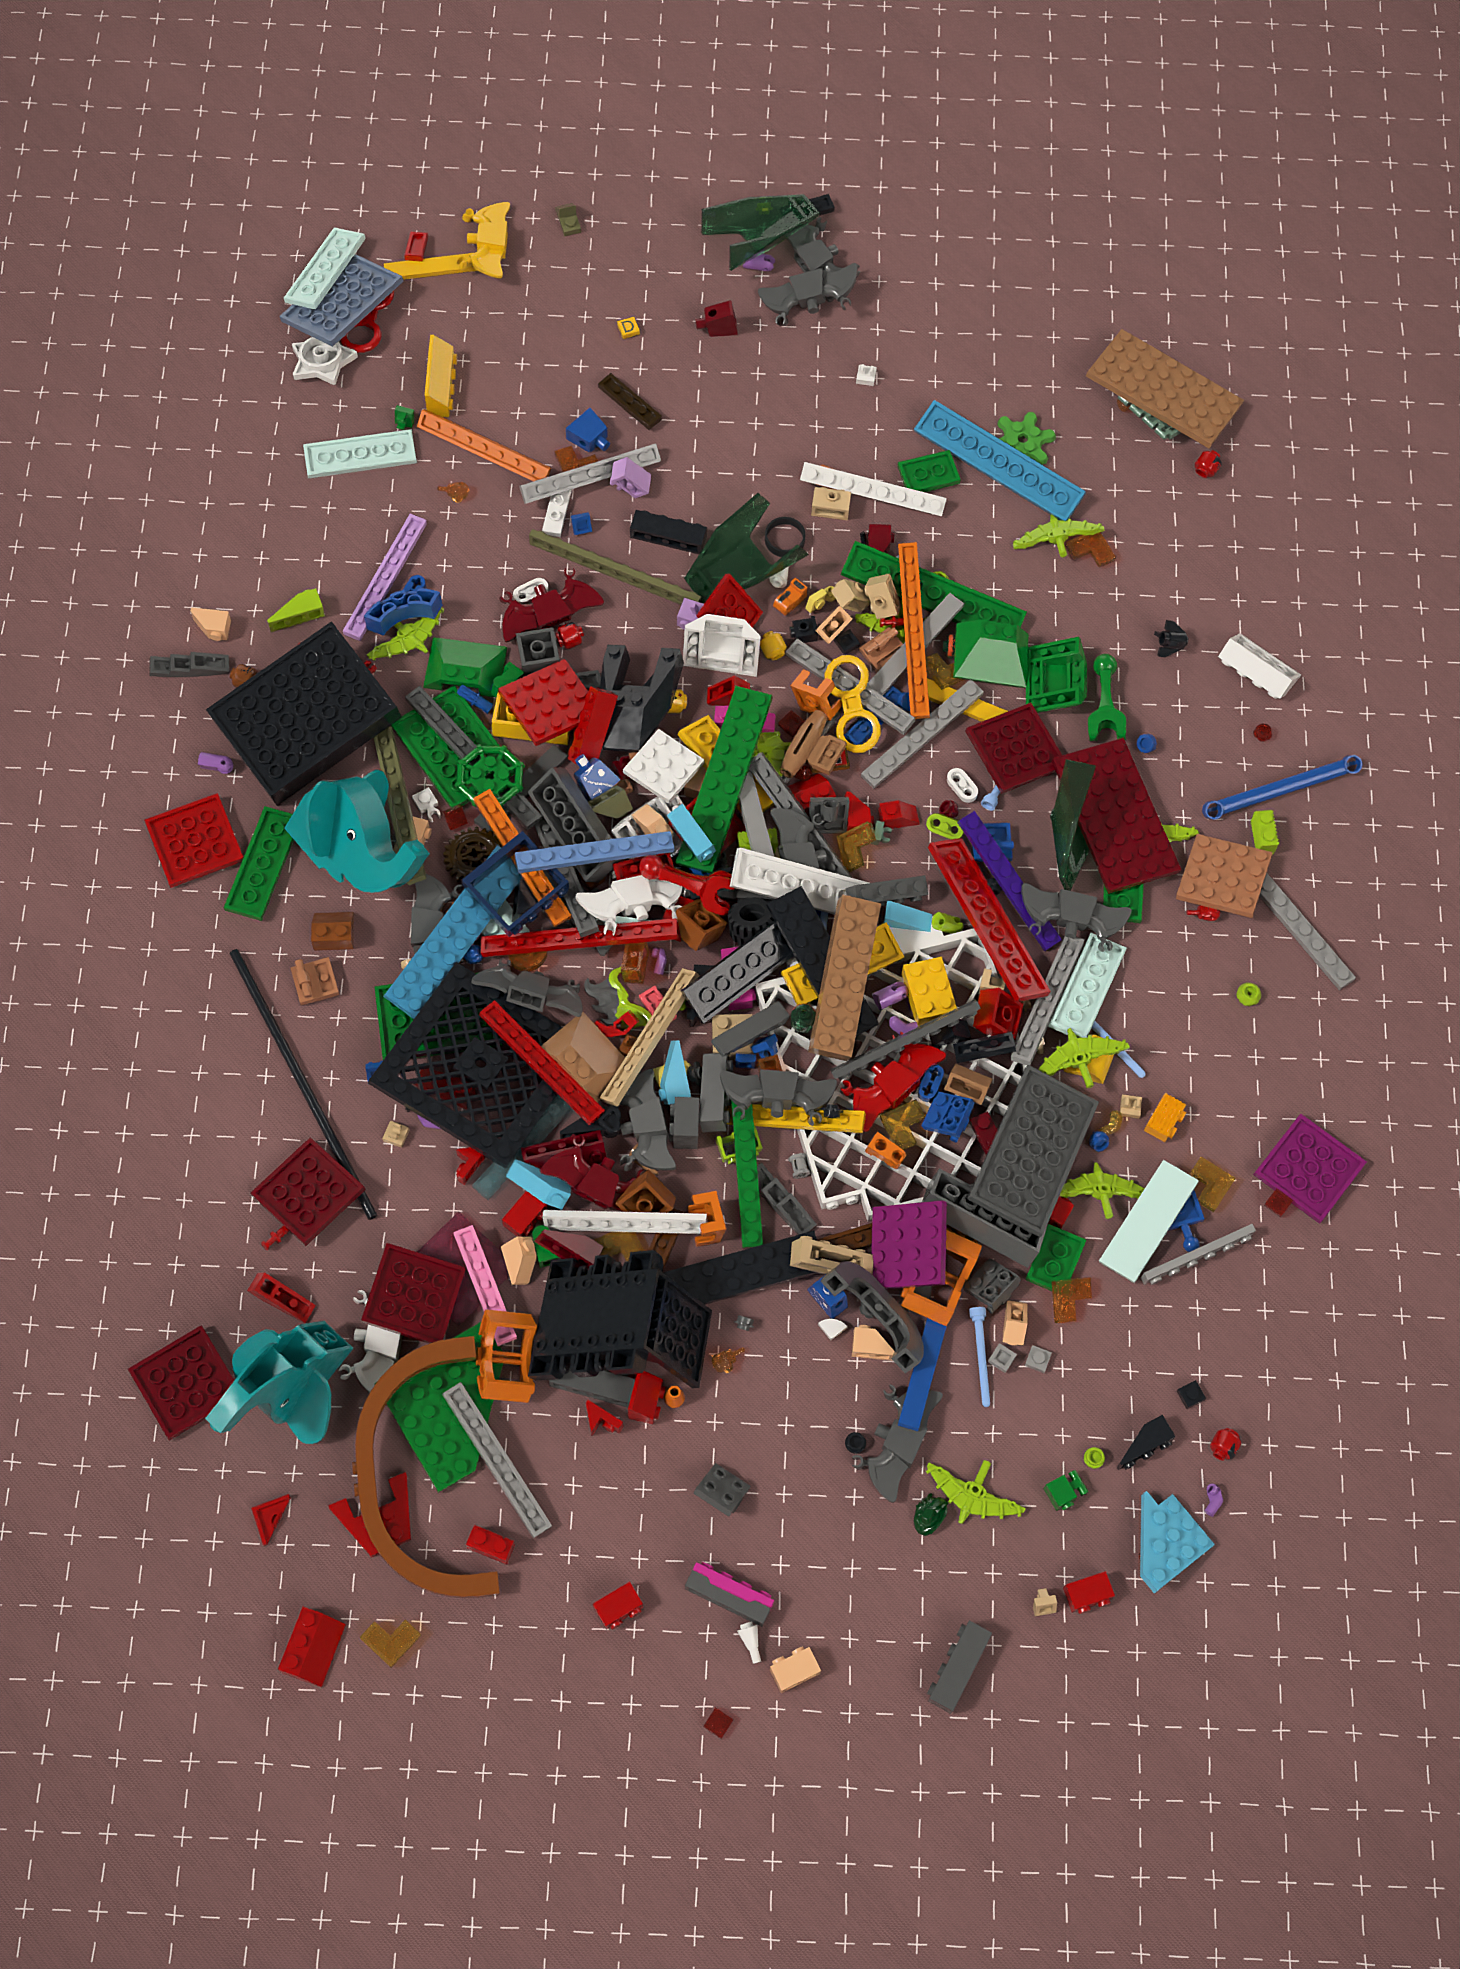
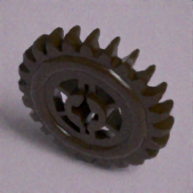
[443,827,503,882]

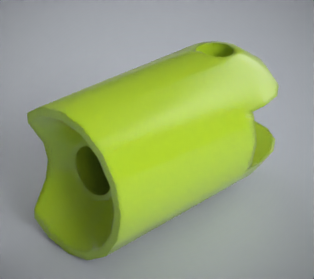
[932,912,964,934]

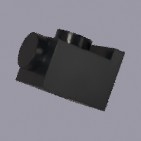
[789,616,818,643]

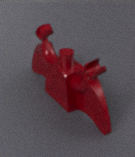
[499,568,604,643]
[540,1134,645,1212]

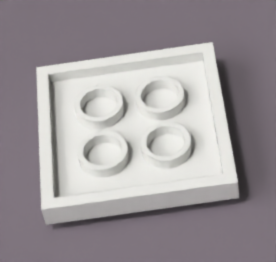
[623,729,704,804]

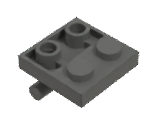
[963,1258,1021,1314]

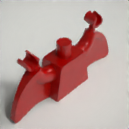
[840,1032,946,1132]

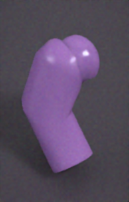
[652,947,667,975]
[889,1016,918,1035]
[1204,1483,1223,1517]

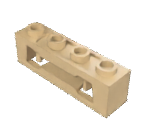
[790,1236,873,1274]

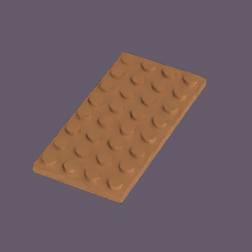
[1086,329,1244,449]

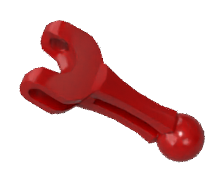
[639,855,735,916]

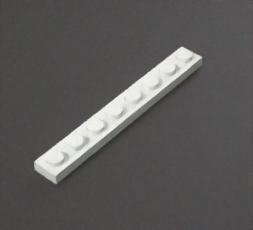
[800,462,947,516]
[543,1210,708,1234]

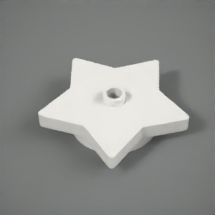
[292,337,358,385]

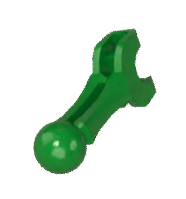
[1088,654,1126,741]

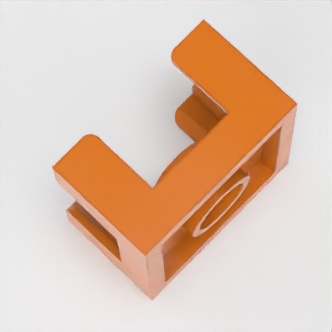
[790,669,842,721]
[687,1191,726,1247]

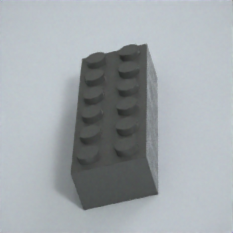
[528,767,623,883]
[922,1168,1047,1268]

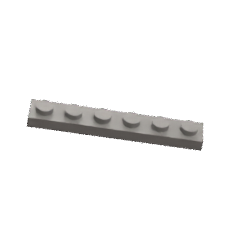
[1140,1224,1256,1285]

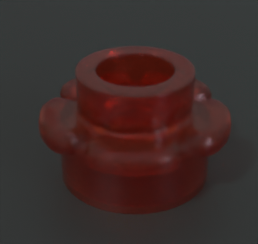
[1253,723,1272,742]
[795,765,813,781]

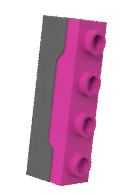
[685,1562,774,1627]

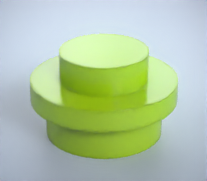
[1084,1447,1105,1469]

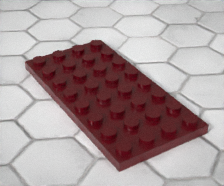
[1052,738,1181,894]

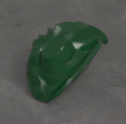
[914,1493,949,1536]

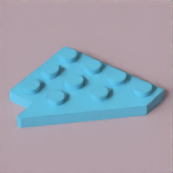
[1140,1491,1215,1594]

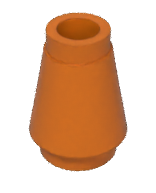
[664,1386,685,1408]

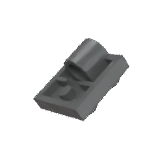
[809,797,849,833]
[693,1463,751,1517]

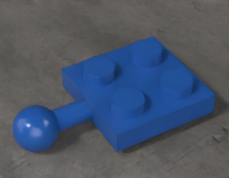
[1168,1190,1205,1252]

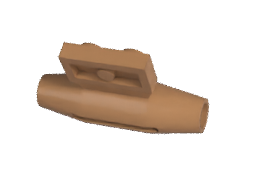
[779,710,846,778]

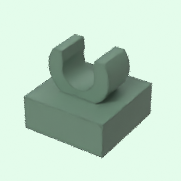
[870,821,892,845]

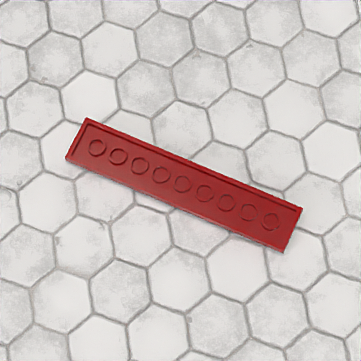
[928,838,1051,1002]

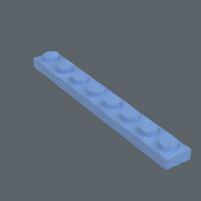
[515,831,674,873]

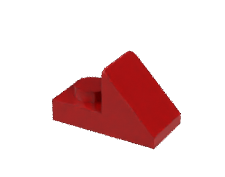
[456,1147,486,1185]
[586,1400,624,1436]

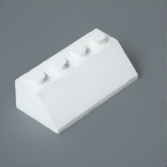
[1218,634,1301,699]

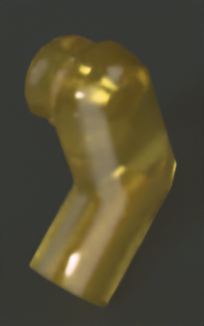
[1099,1110,1123,1136]

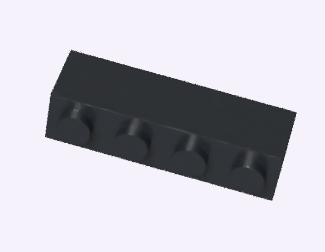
[630,510,707,555]

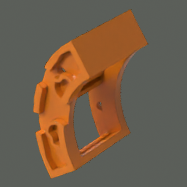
[901,1230,982,1326]
[476,1309,537,1403]

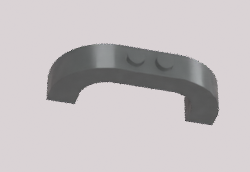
[821,1262,924,1374]

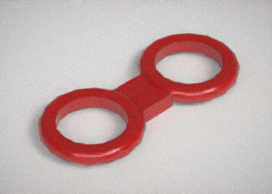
[340,291,394,353]

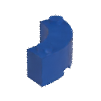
[364,588,443,636]

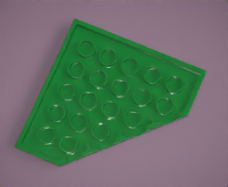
[374,1322,503,1493]

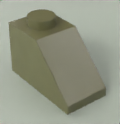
[588,785,633,818]

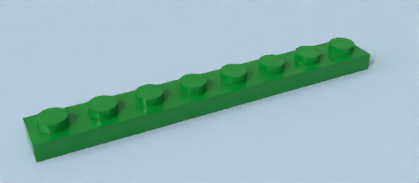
[731,1100,763,1249]

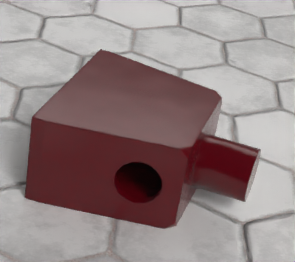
[695,300,738,337]

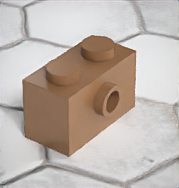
[944,1064,993,1105]

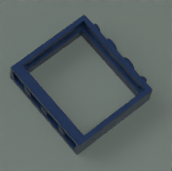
[462,831,569,937]

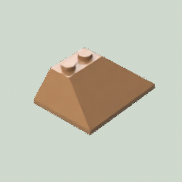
[541,1011,625,1103]

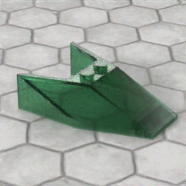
[701,194,820,271]
[684,493,809,604]
[1050,759,1096,891]

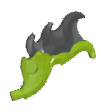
[584,966,652,1029]

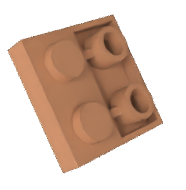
[859,627,903,672]
[291,957,339,1006]

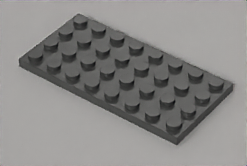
[967,1065,1099,1237]

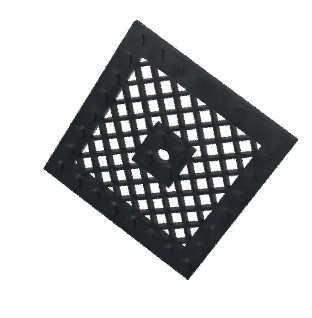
[368,962,563,1169]

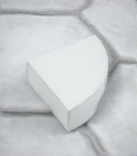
[818,1319,847,1340]

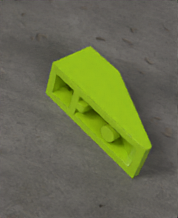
[267,588,325,632]

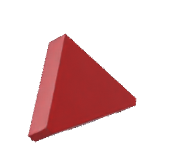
[251,1494,291,1546]

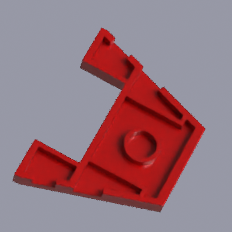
[328,1472,411,1558]

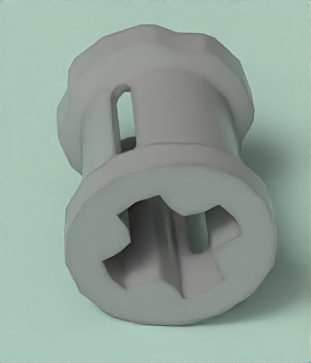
[788,1153,811,1179]

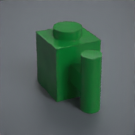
[1043,1470,1088,1511]

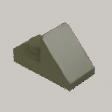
[555,203,581,237]

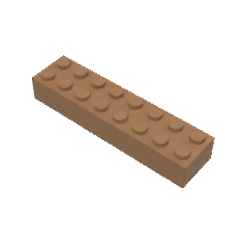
[808,895,881,1061]

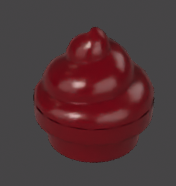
[939,800,959,818]

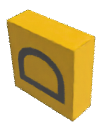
[617,317,640,339]

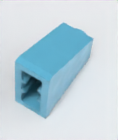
[667,804,716,862]
[883,901,932,932]

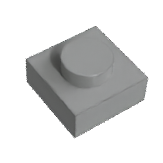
[988,1343,1017,1373]
[1025,1345,1052,1373]

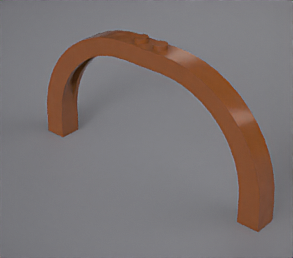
[352,1336,500,1598]

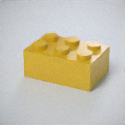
[901,957,957,1027]

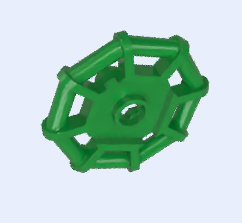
[455,744,525,807]

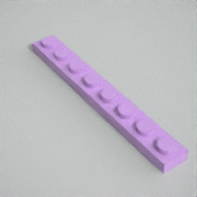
[343,514,427,641]

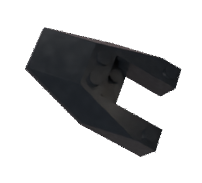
[600,645,684,752]

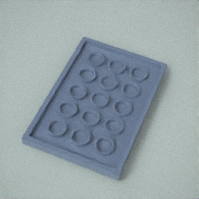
[279,254,404,347]

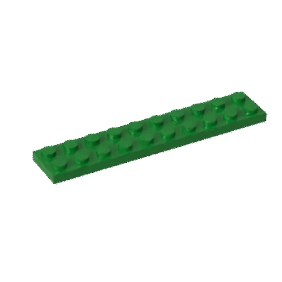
[841,541,1027,628]
[676,686,773,874]

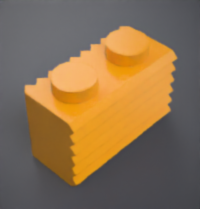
[1144,1093,1187,1142]

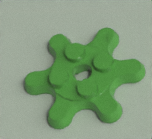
[997,412,1056,465]

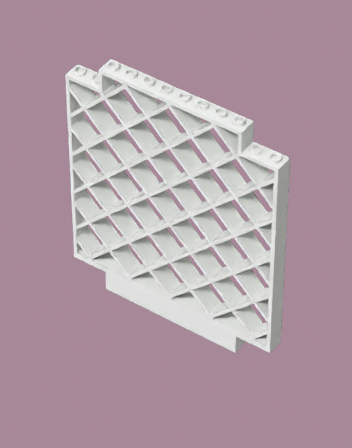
[754,916,1027,1222]

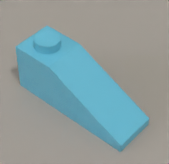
[659,1040,691,1105]
[506,1159,571,1210]

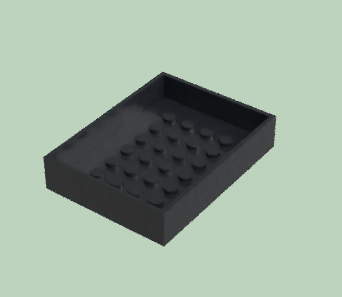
[206,621,402,806]

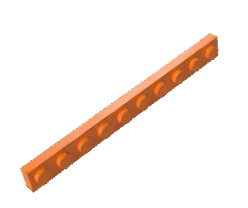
[898,542,930,719]

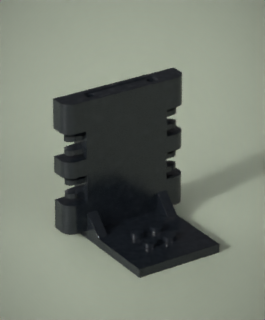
[528,1250,712,1388]

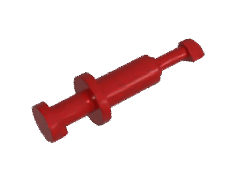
[879,616,924,629]
[261,1226,289,1250]

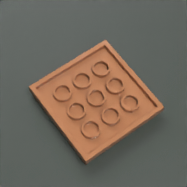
[1176,834,1273,918]

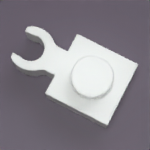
[412,787,441,822]

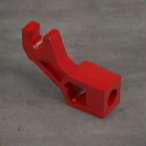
[594,1010,640,1037]

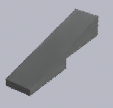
[711,1001,790,1057]

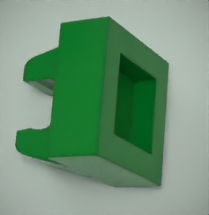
[395,405,414,430]

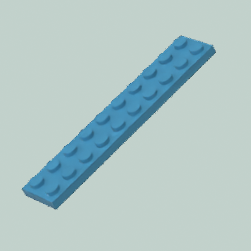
[914,400,1086,521]
[383,845,522,1019]

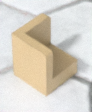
[978,968,1005,994]

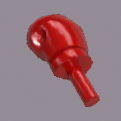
[1186,905,1221,921]

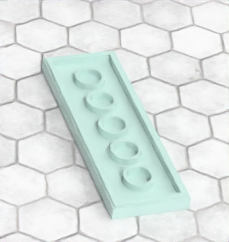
[284,227,366,309]
[303,429,417,479]
[1048,933,1127,1038]
[1099,1160,1199,1283]

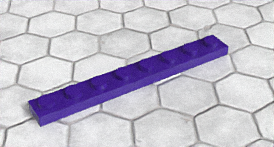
[957,811,1062,951]

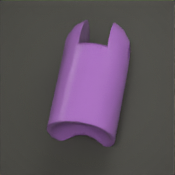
[743,251,775,271]
[198,752,233,774]
[872,982,909,1010]

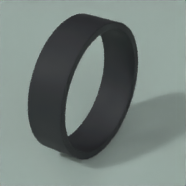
[765,517,805,557]

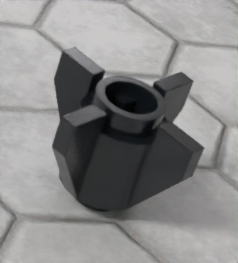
[1154,620,1188,657]

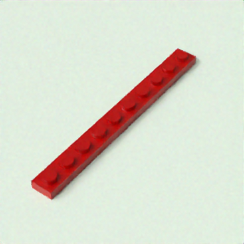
[481,918,678,957]

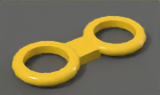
[824,655,881,753]

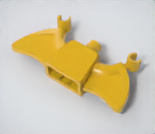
[457,202,510,278]

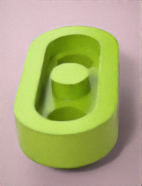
[926,813,964,839]

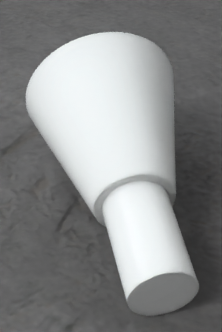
[769,557,792,588]
[737,1621,761,1664]

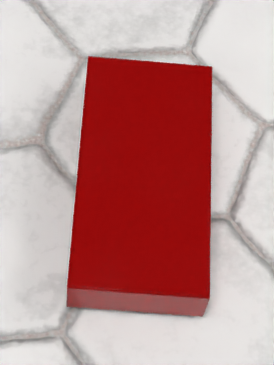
[404,232,428,261]

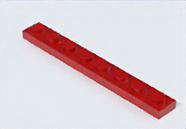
[479,1000,605,1126]

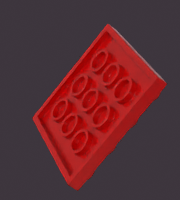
[498,659,588,746]
[144,793,243,888]

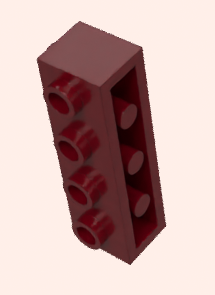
[521,1130,606,1169]

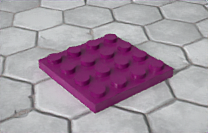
[1253,1113,1367,1224]
[872,1201,947,1289]

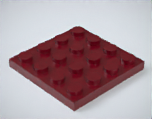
[965,703,1062,794]
[250,1137,366,1246]
[361,1243,466,1344]
[128,1325,235,1441]

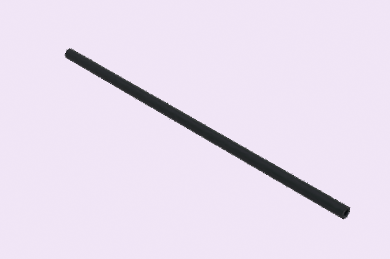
[229,949,377,1220]

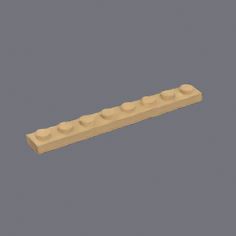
[600,968,699,1107]

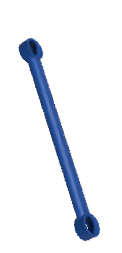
[1202,755,1362,820]

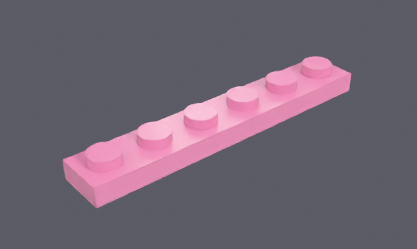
[453,1225,517,1346]

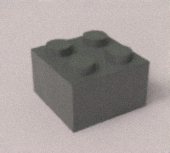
[516,627,560,677]
[669,1097,699,1149]

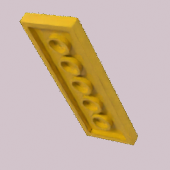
[677,715,775,814]
[781,922,904,1008]

